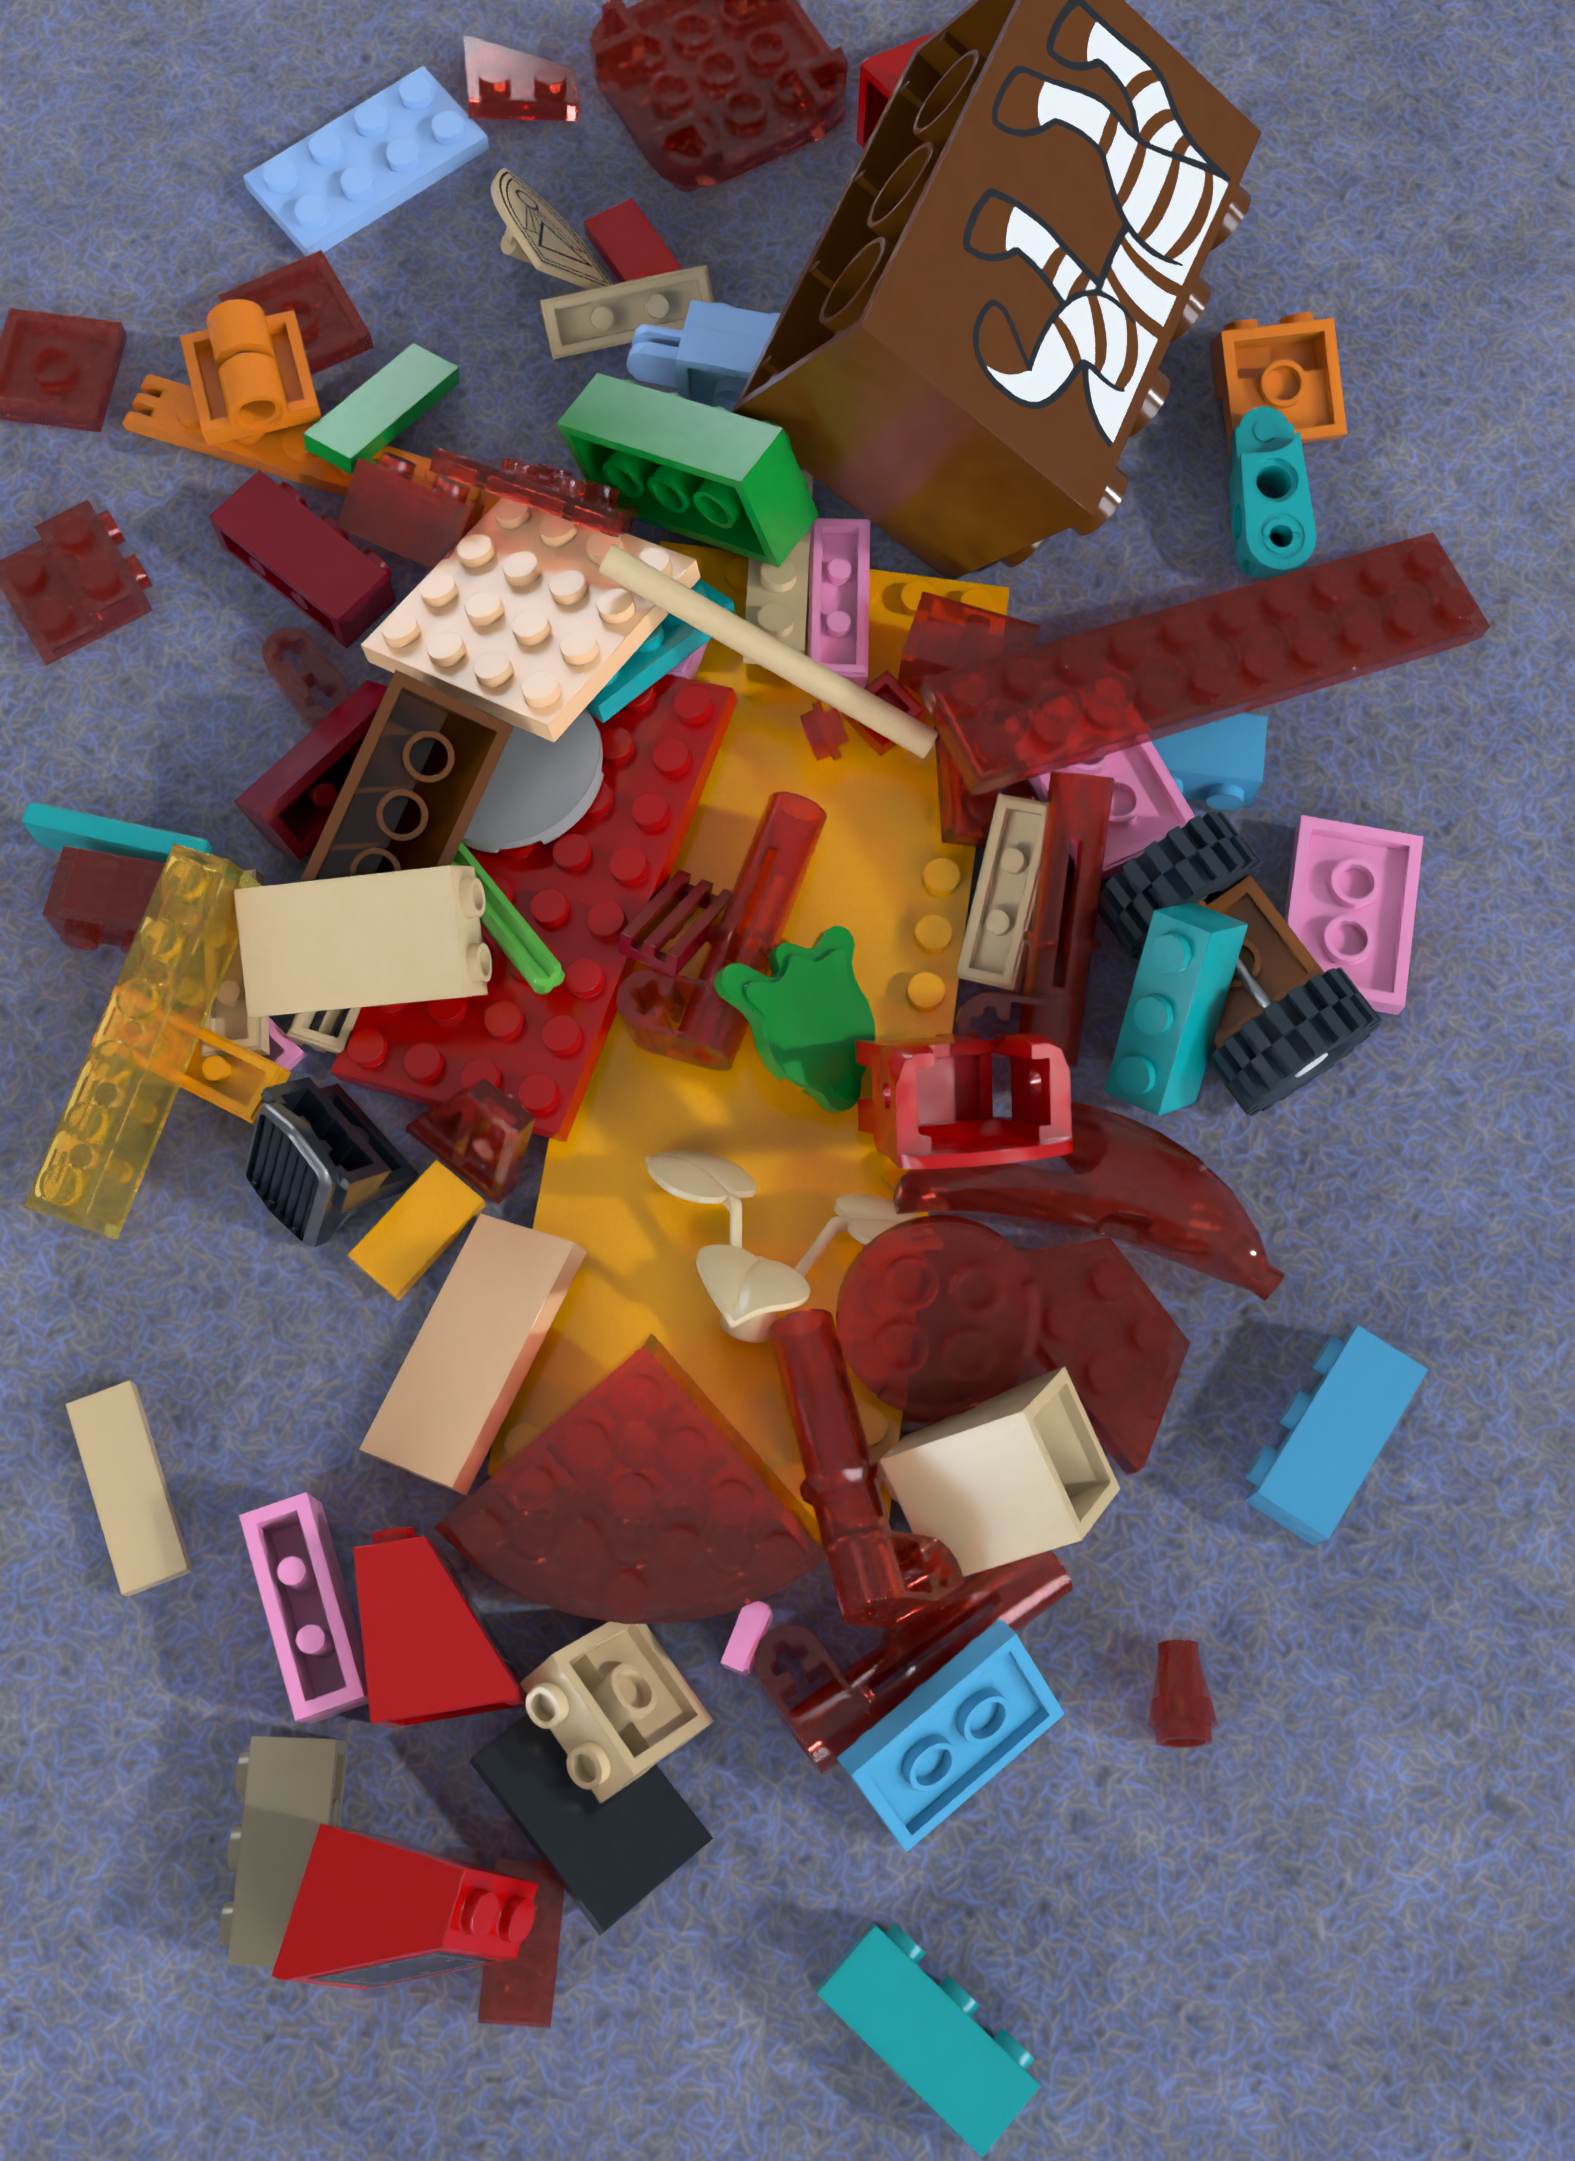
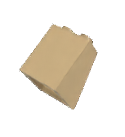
[880,1366,1120,1585]

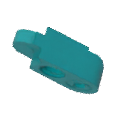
[1228,406,1317,580]

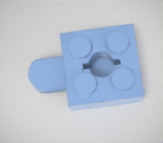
[626,300,781,412]

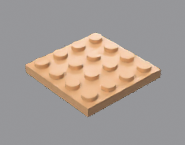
[361,489,701,743]

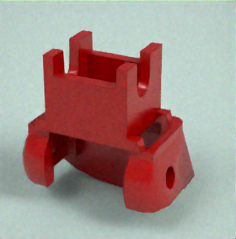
[856,1032,1073,1169]

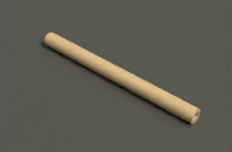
[598,544,939,759]

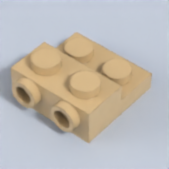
[519,1607,714,1803]

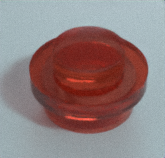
[800,700,850,761]

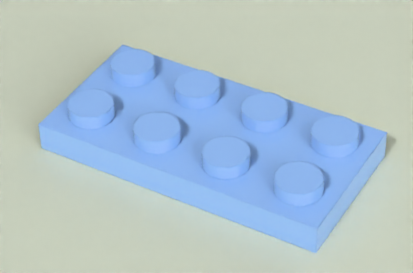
[243,66,489,261]

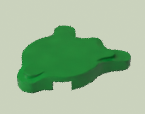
[714,926,875,1113]

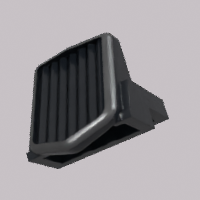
[245,1077,418,1248]

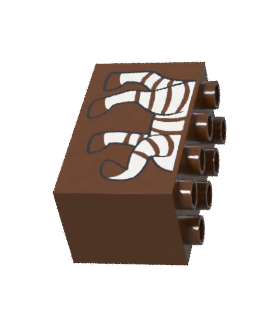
[732,0,1262,580]

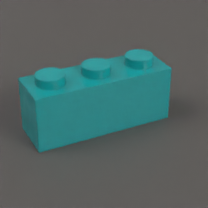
[1104,902,1248,1116]
[815,1922,1041,2158]

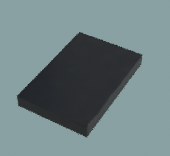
[470,1713,713,1936]

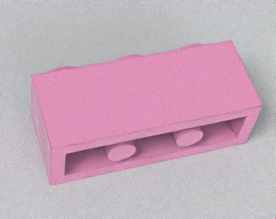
[239,1492,369,1724]

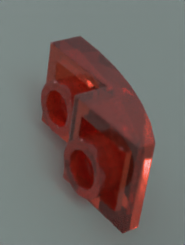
[478,1858,565,2028]

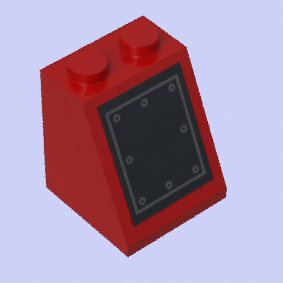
[353,1527,527,1728]
[271,1823,538,1990]

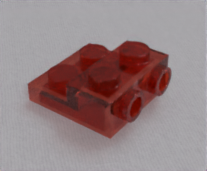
[0,499,153,666]

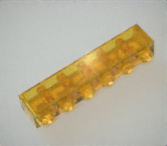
[24,843,261,1240]

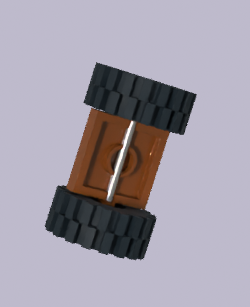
[1094,811,1382,1116]

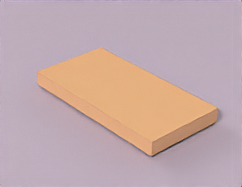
[359,1213,587,1496]

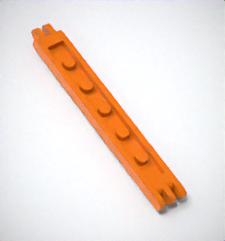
[122,374,519,534]

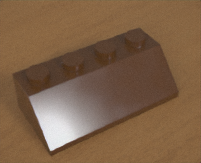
[300,670,514,882]

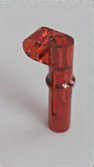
[954,771,1115,1066]
[616,791,827,1071]
[768,1308,964,1629]
[755,1550,1073,1775]

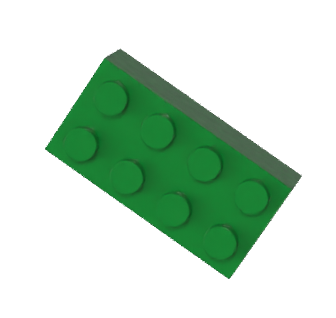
[556,373,819,568]

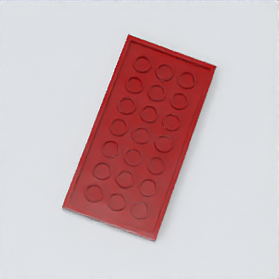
[331,674,738,1142]

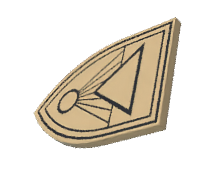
[491,168,612,289]

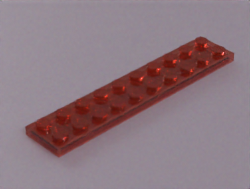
[918,532,1491,796]

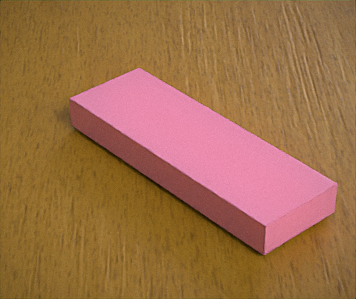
[807,518,870,688]

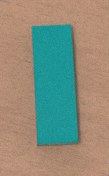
[22,802,222,877]

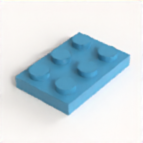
[837,1618,1065,1853]

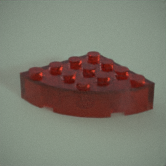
[434,1333,831,1624]

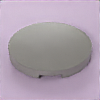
[462,708,604,853]

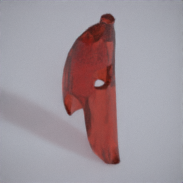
[893,1101,1285,1301]

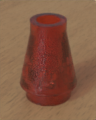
[1148,1640,1218,1748]

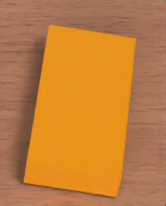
[347,1159,486,1301]

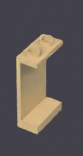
[234,865,492,1018]

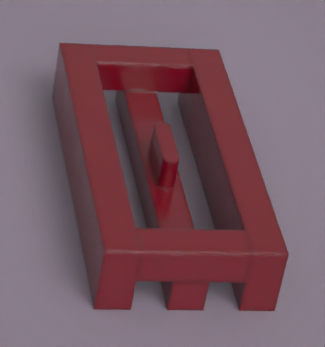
[618,869,735,977]

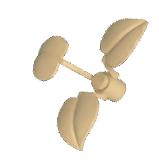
[644,1150,944,1342]

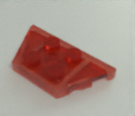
[429,447,640,537]
[970,1238,1190,1475]

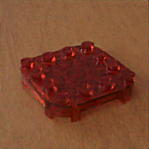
[589,0,848,192]

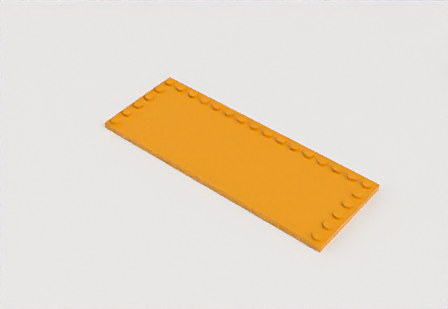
[487,541,1009,1535]

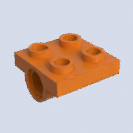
[180,299,322,446]

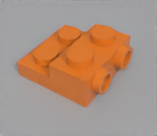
[1209,312,1347,453]

